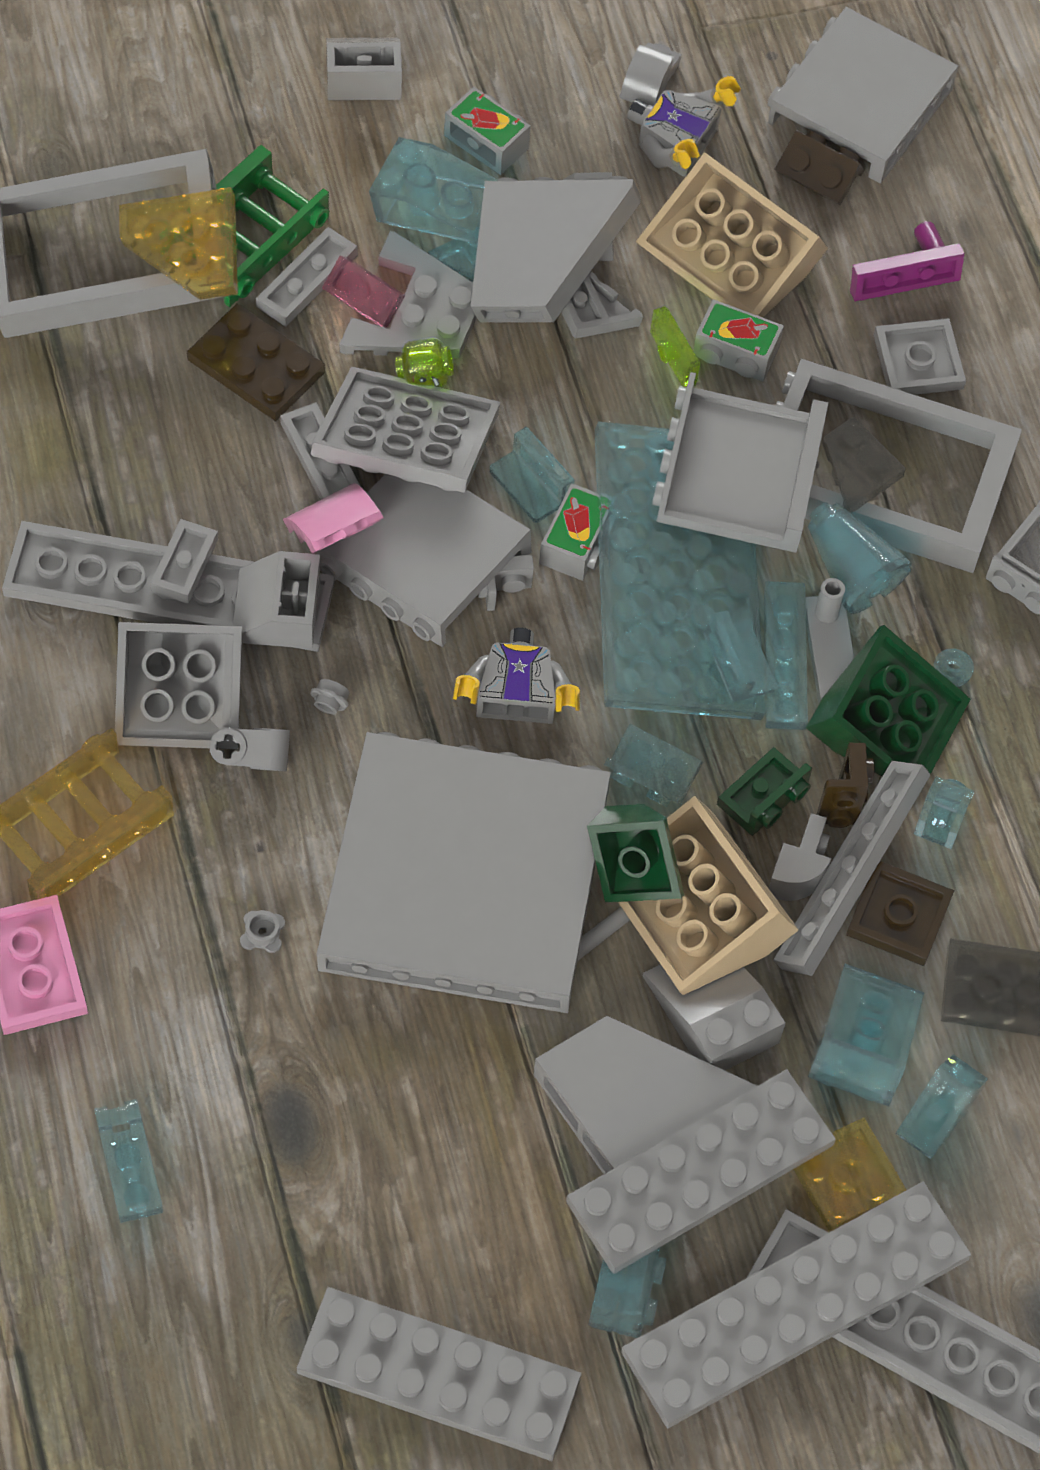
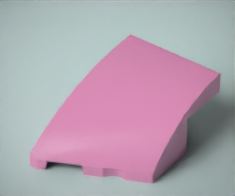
[283,483,383,554]

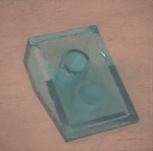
[369,137,498,244]
[808,964,924,1107]

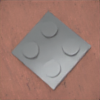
[874,318,966,395]

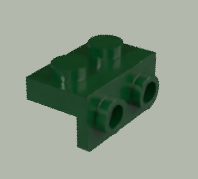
[717,747,812,836]

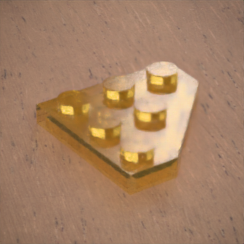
[119,187,238,300]

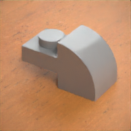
[619,42,682,106]
[769,813,831,901]

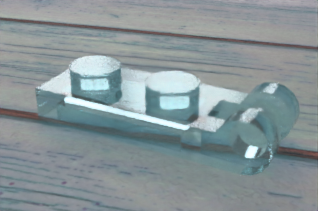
[94,1099,163,1223]

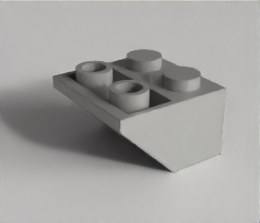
[326,38,402,100]
[233,551,320,649]

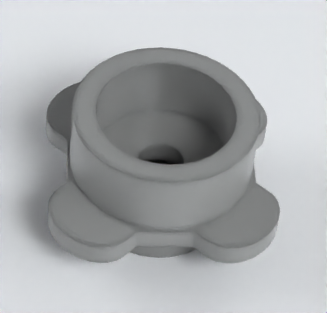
[240,910,285,953]

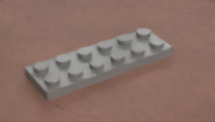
[566,1069,836,1274]
[297,1287,581,1461]

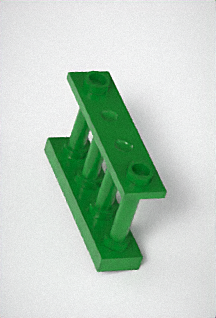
[160,145,330,307]

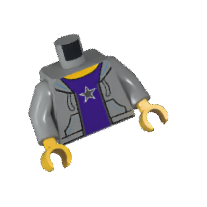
[627,76,741,177]
[453,628,580,724]

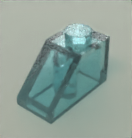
[914,776,975,850]
[895,1054,989,1159]

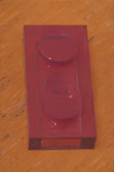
[322,255,406,328]

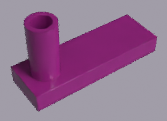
[850,221,965,302]

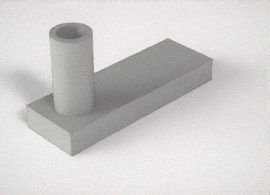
[803,578,854,704]

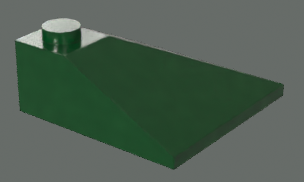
[806,625,971,791]

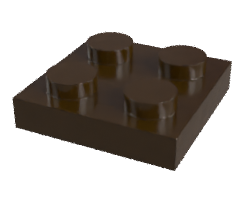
[846,861,955,966]

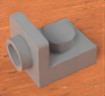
[478,555,534,611]

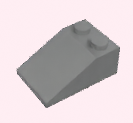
[643,964,785,1070]

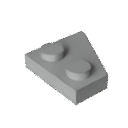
[561,271,643,339]

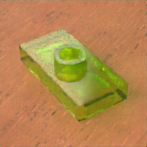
[650,306,700,387]

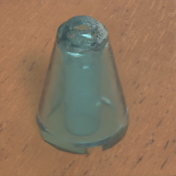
[808,502,912,614]

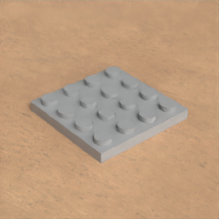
[311,366,500,493]

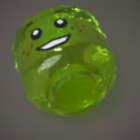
[395,338,454,387]

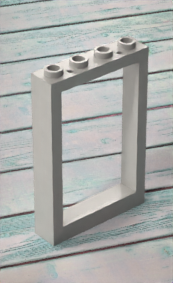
[0,149,230,338]
[775,359,1022,573]

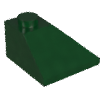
[587,804,684,903]

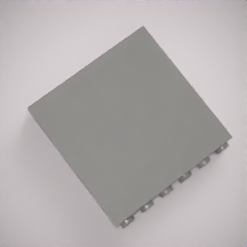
[317,732,611,1013]

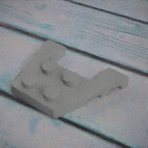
[340,231,477,358]

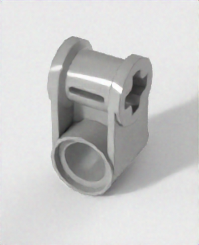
[209,728,290,771]

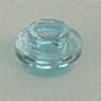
[933,649,974,687]

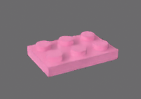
[0,895,88,1035]

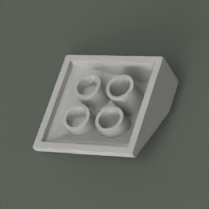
[114,622,242,749]

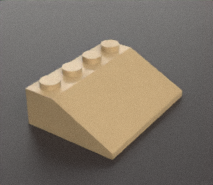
[636,152,828,318]
[618,796,799,995]

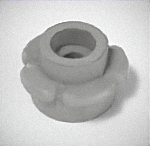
[310,679,350,715]

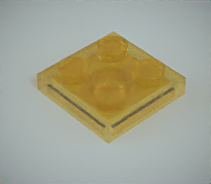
[793,1117,907,1233]

